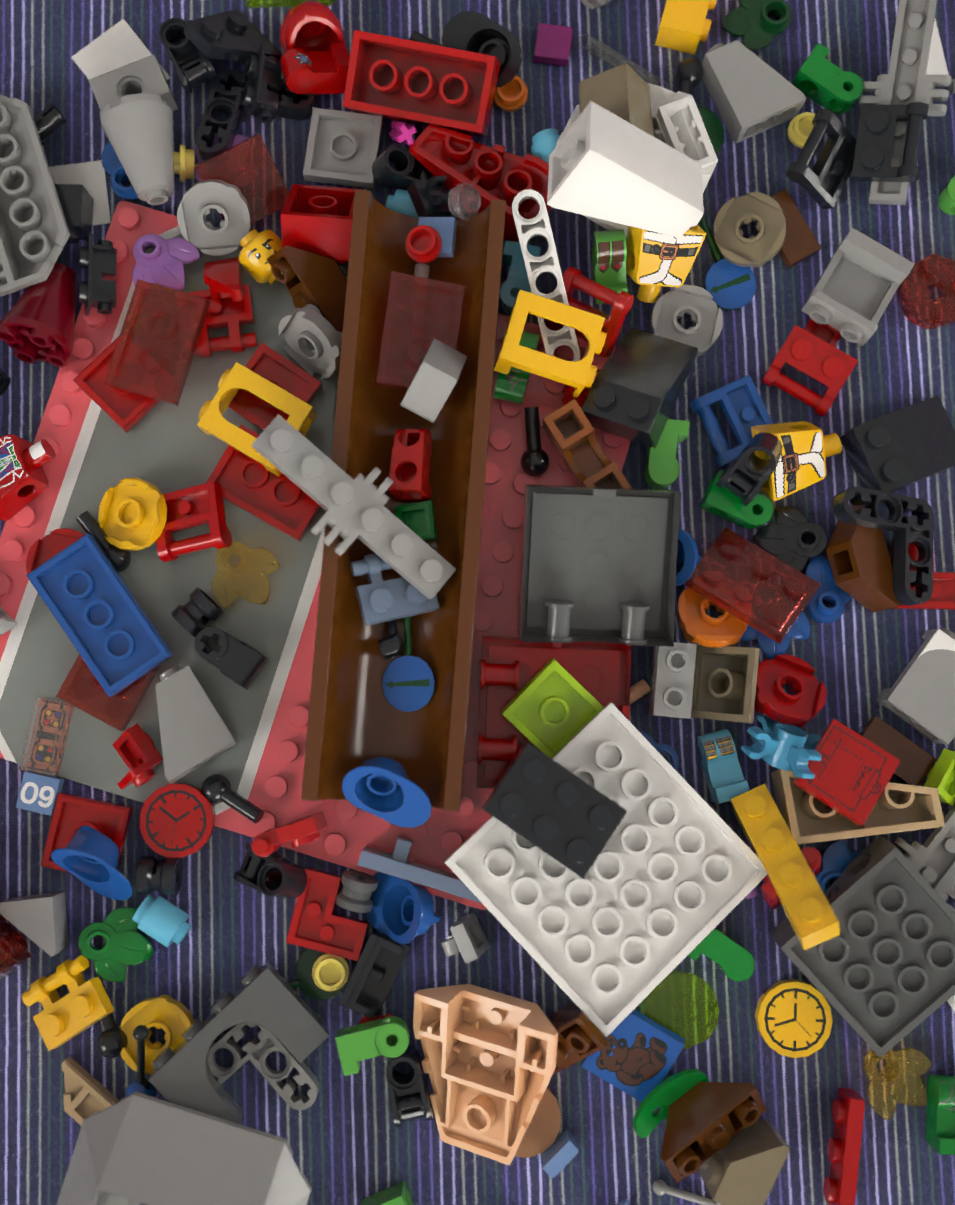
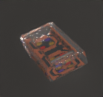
[19,696,75,776]

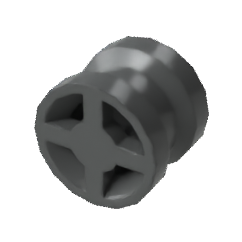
[335,871,379,913]

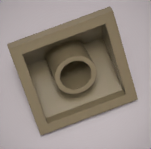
[578,63,653,136]
[691,645,760,724]

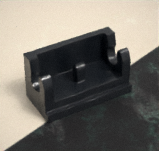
[338,927,411,1019]

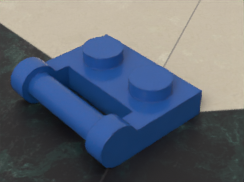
[689,375,773,468]

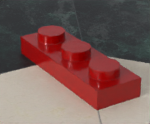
[823,1087,865,1205]

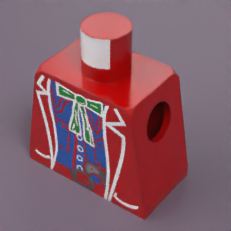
[0,434,56,521]

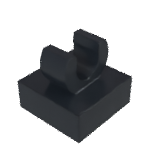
[407,175,455,217]

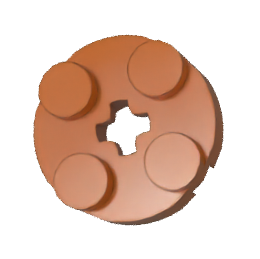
[676,576,752,648]

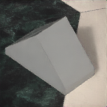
[400,338,467,423]
[0,891,69,957]

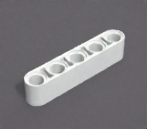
[512,189,580,362]

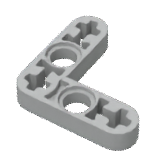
[208,1023,320,1110]

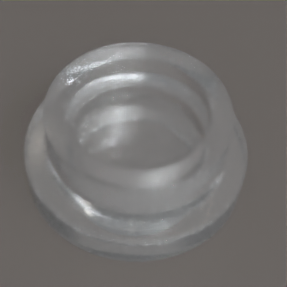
[448,182,481,221]

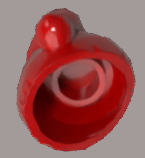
[280,0,345,52]

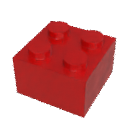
[280,184,364,264]

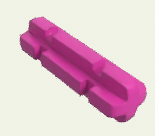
[388,120,417,146]

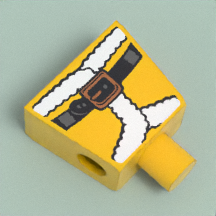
[626,224,706,303]
[751,421,842,501]

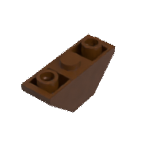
[267,245,347,333]
[826,504,903,613]
[549,1002,609,1075]
[660,1082,767,1184]

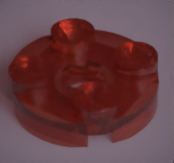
[898,254,955,329]

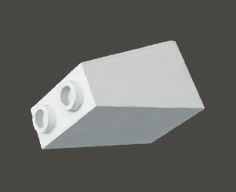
[547,101,704,238]

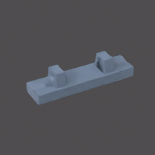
[357,836,481,903]

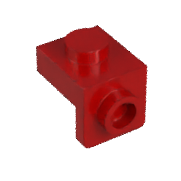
[112,723,163,790]

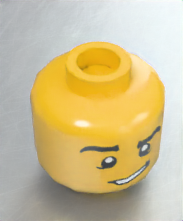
[238,229,282,285]

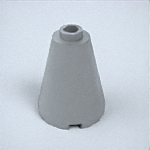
[100,93,174,205]

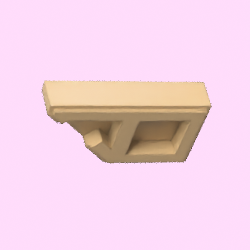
[62,1056,120,1126]

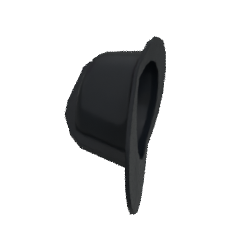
[442,11,522,88]

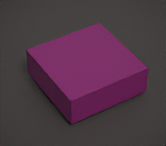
[534,23,573,67]

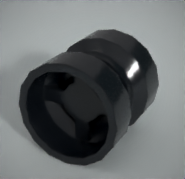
[171,587,224,638]
[136,856,183,895]

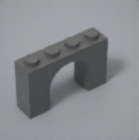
[148,961,329,1124]

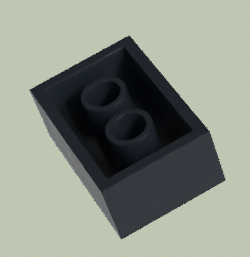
[481,743,627,878]

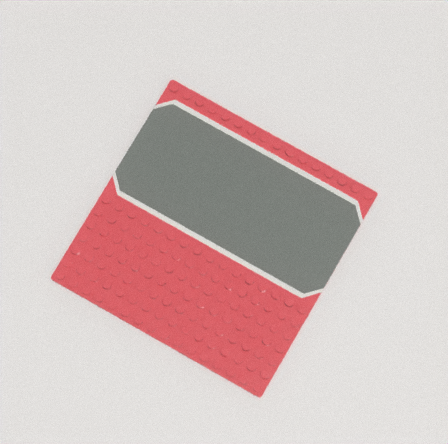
[0,200,631,910]

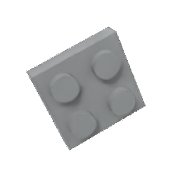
[303,107,384,189]

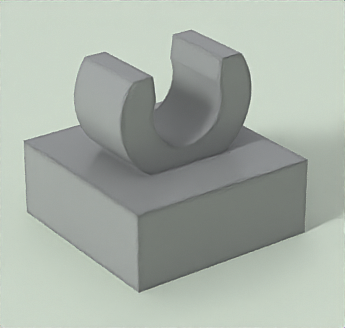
[441,912,490,964]

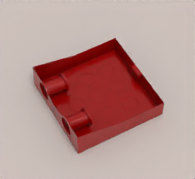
[476,635,631,788]

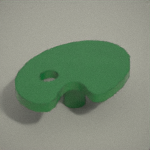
[633,1069,709,1138]

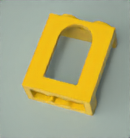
[494,289,607,398]
[197,362,317,477]

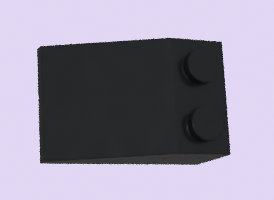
[582,327,698,448]
[840,396,955,493]

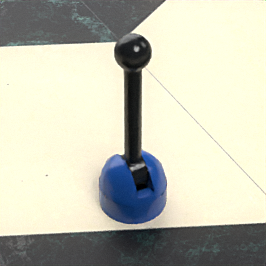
[125,1025,157,1098]

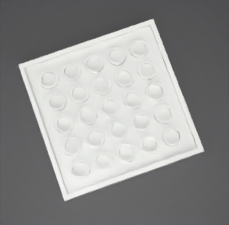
[444,702,767,1037]

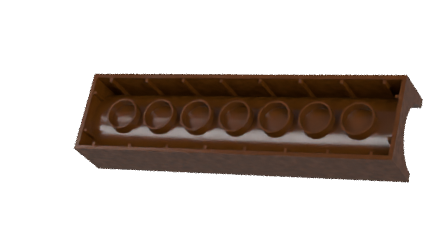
[301,189,506,812]

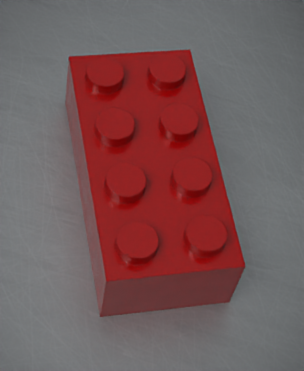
[343,30,500,138]

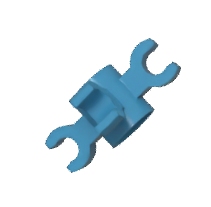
[741,715,822,779]

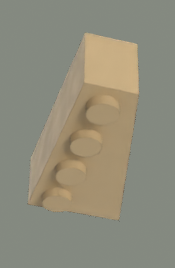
[771,769,945,845]

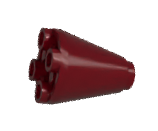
[0,263,77,367]

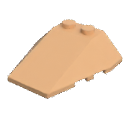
[413,984,558,1165]

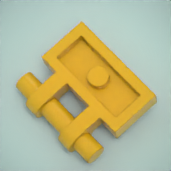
[22,955,115,1051]

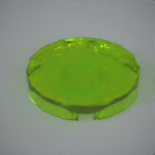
[643,970,719,1050]

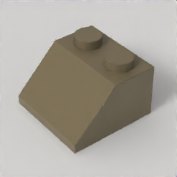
[698,1119,791,1205]

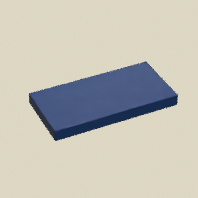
[26,533,174,697]

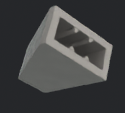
[702,40,806,144]
[155,665,236,784]

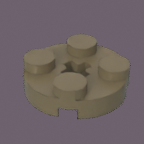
[714,192,786,268]

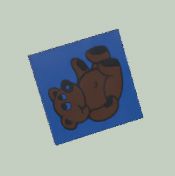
[581,1009,685,1102]

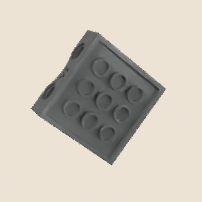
[518,484,681,647]
[769,835,955,1058]

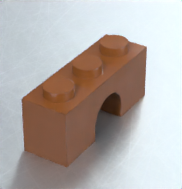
[543,399,632,488]

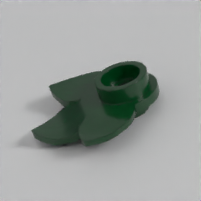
[721,0,791,51]

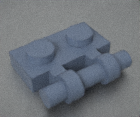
[350,553,440,627]

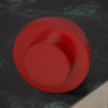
[405,225,442,263]

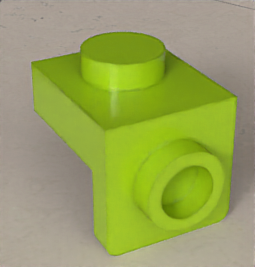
[924,748,955,807]

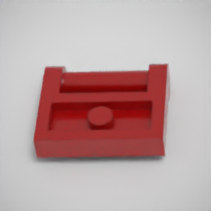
[546,266,634,358]
[761,325,858,418]
[156,481,232,562]

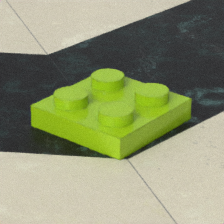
[500,658,604,758]

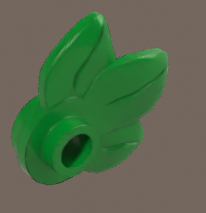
[78,907,154,982]

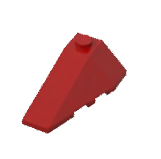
[409,124,552,243]

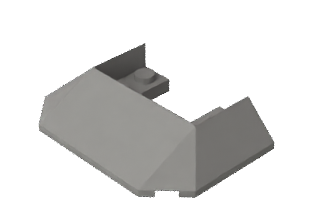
[0,94,70,297]
[57,1091,311,1205]

